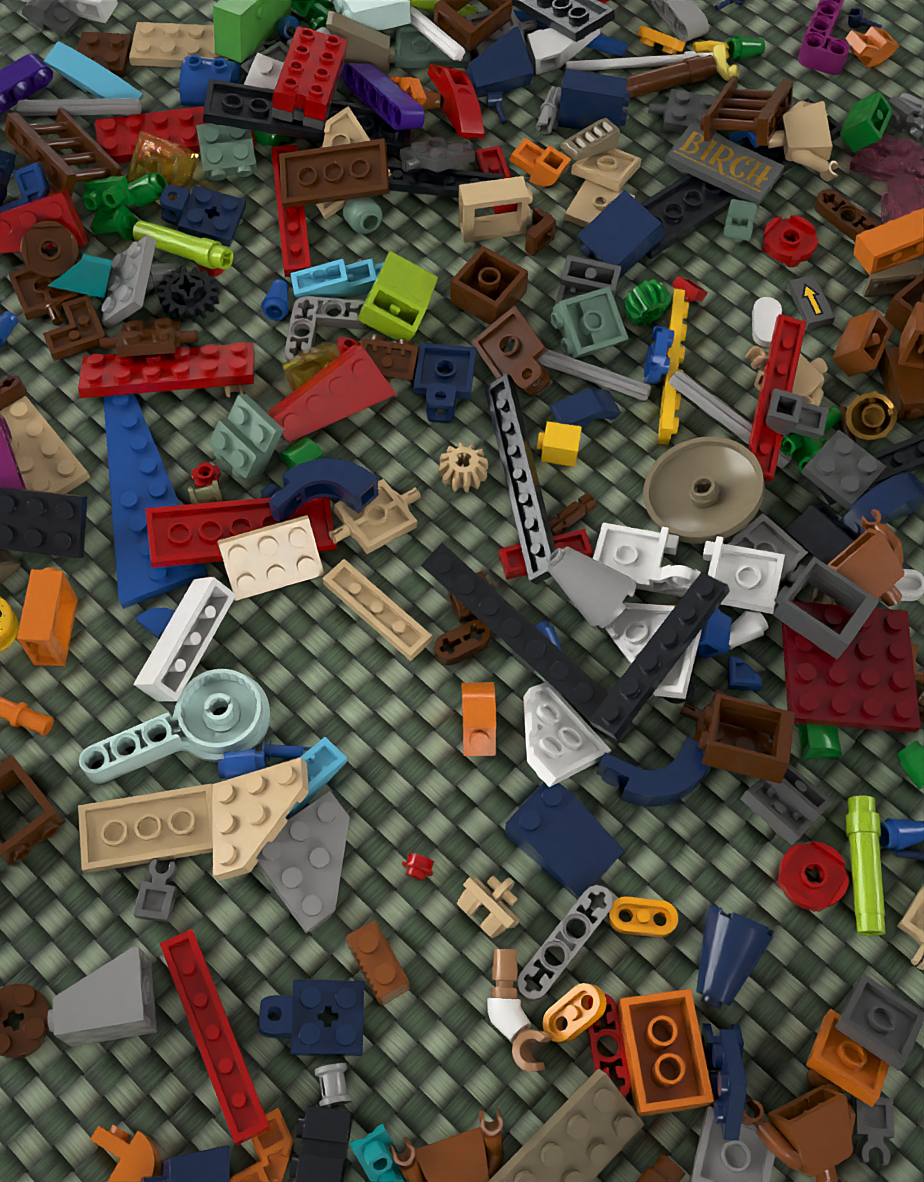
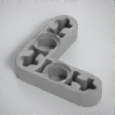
[285,296,370,370]

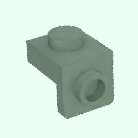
[723,199,757,242]

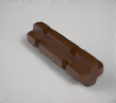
[549,493,596,536]

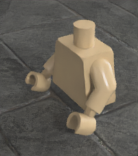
[768,101,838,182]
[744,346,827,406]

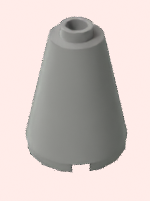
[548,547,636,629]

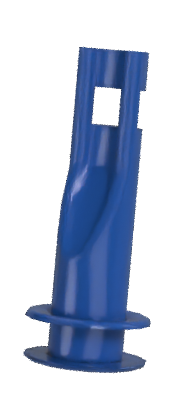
[261,739,312,761]

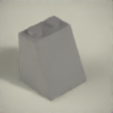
[48,947,157,1047]

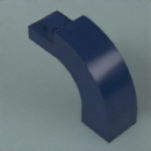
[269,458,379,523]
[839,472,924,536]
[597,737,710,807]

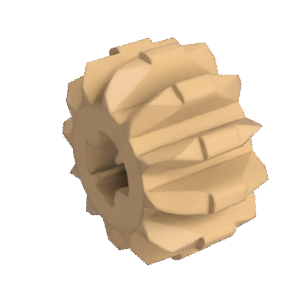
[438,442,488,494]

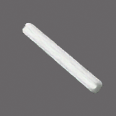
[410,5,465,61]

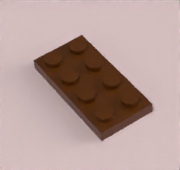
[279,139,390,208]

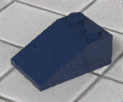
[504,782,624,899]

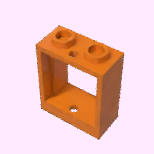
[17,567,78,666]

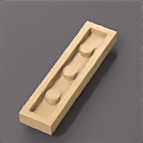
[322,559,432,661]

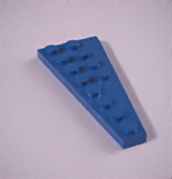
[103,394,209,609]

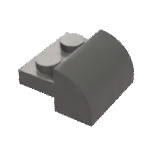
[553,254,621,312]
[740,764,833,845]

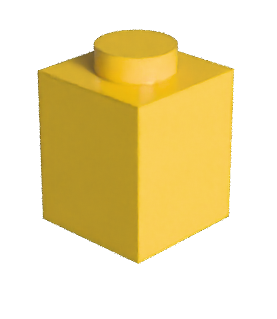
[537,421,582,467]

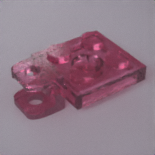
[849,133,924,188]

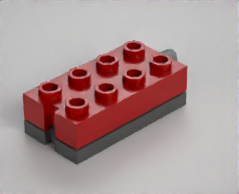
[271,26,348,130]

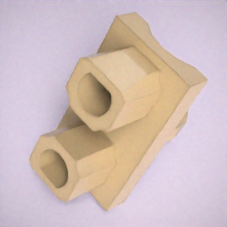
[457,875,521,938]

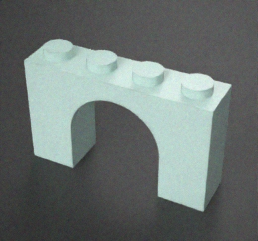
[329,0,411,31]

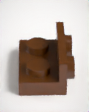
[361,335,419,382]

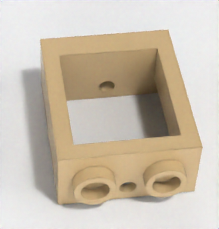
[459,176,533,243]

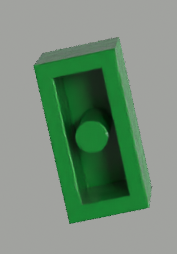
[840,90,893,153]

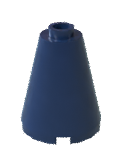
[696,905,775,1010]

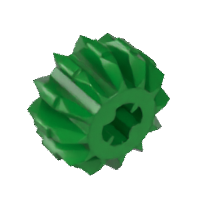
[622,279,671,326]

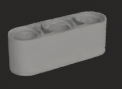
[651,0,709,42]

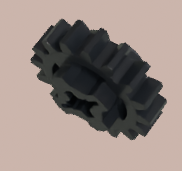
[158,267,220,323]

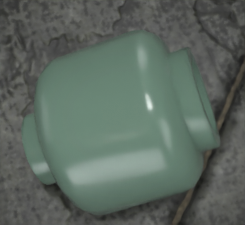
[343,196,382,234]

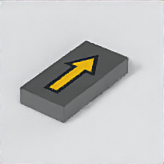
[787,275,835,329]

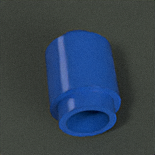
[218,749,267,780]

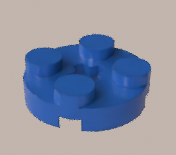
[644,326,674,385]

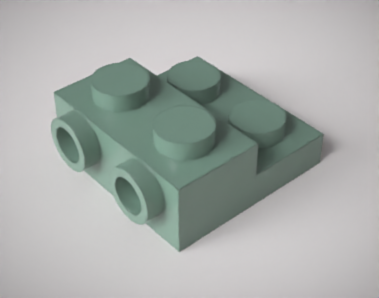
[196,123,258,181]
[551,286,629,359]
[209,394,284,479]

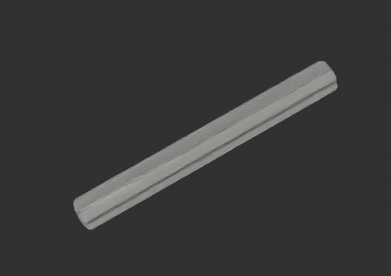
[17,98,142,116]
[537,349,651,401]
[669,370,792,468]

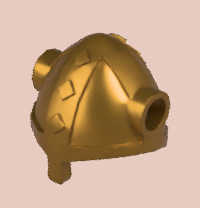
[846,391,897,440]

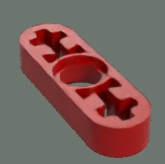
[587,993,631,1098]

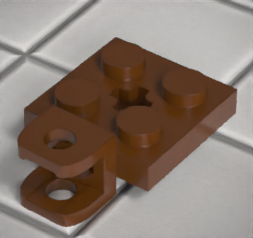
[471,305,550,396]

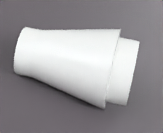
[729,610,769,650]

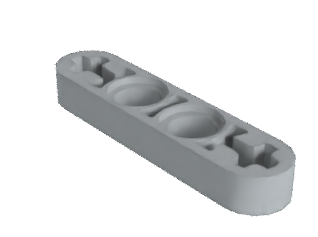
[517,885,613,1001]

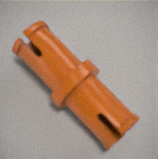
[0,696,54,736]

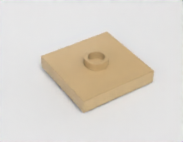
[571,148,642,192]
[564,180,635,228]

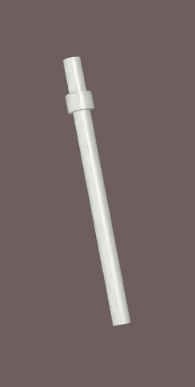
[565,51,713,71]

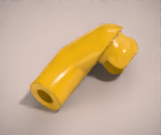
[693,40,730,59]

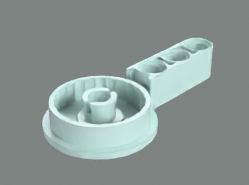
[79,669,271,784]

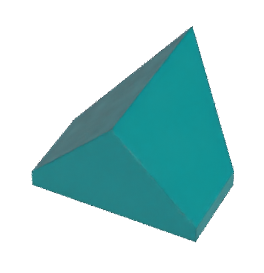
[48,254,112,298]

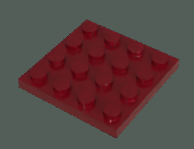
[782,601,921,733]

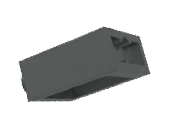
[772,557,880,660]

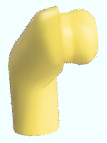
[713,45,740,82]

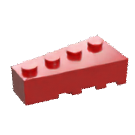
[0,189,90,253]
[267,345,396,443]

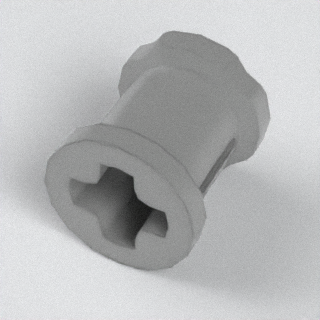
[314,1063,352,1108]

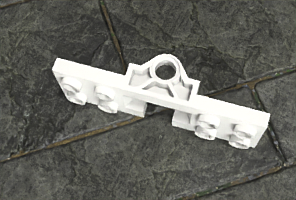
[593,523,785,614]

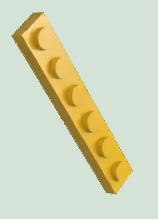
[657,289,689,445]

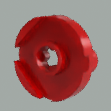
[762,215,818,267]
[777,841,849,912]

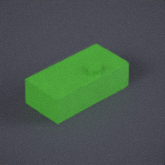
[213,0,291,63]

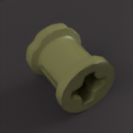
[188,480,223,504]

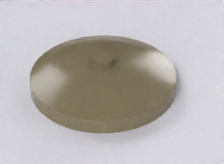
[643,437,765,544]

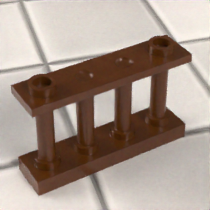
[700,76,794,146]
[4,108,122,197]

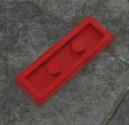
[475,146,518,214]
[498,529,594,580]

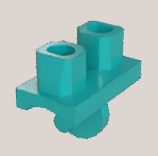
[350,1124,406,1182]

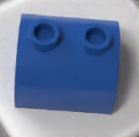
[179,55,242,107]

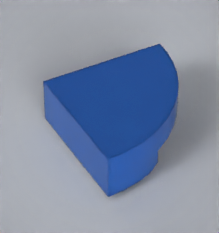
[135,608,175,639]
[727,656,762,690]

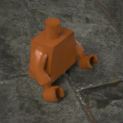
[827,509,905,607]
[742,1069,856,1182]
[389,1108,504,1182]

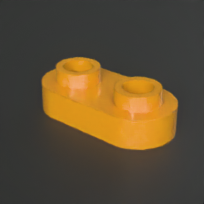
[637,25,686,55]
[608,897,678,938]
[542,983,606,1043]

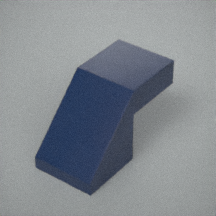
[549,388,621,432]

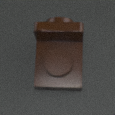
[525,207,556,256]

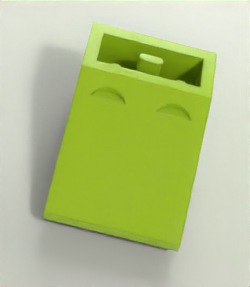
[357,251,438,341]

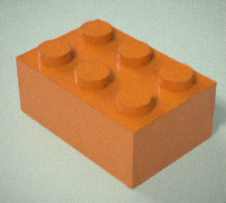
[617,989,714,1117]

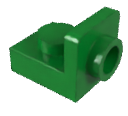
[90,203,138,241]

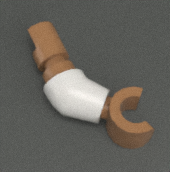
[487,949,554,1072]

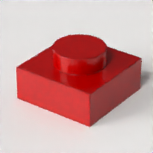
[672,276,708,303]

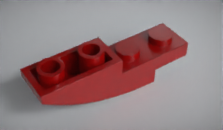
[427,64,484,140]

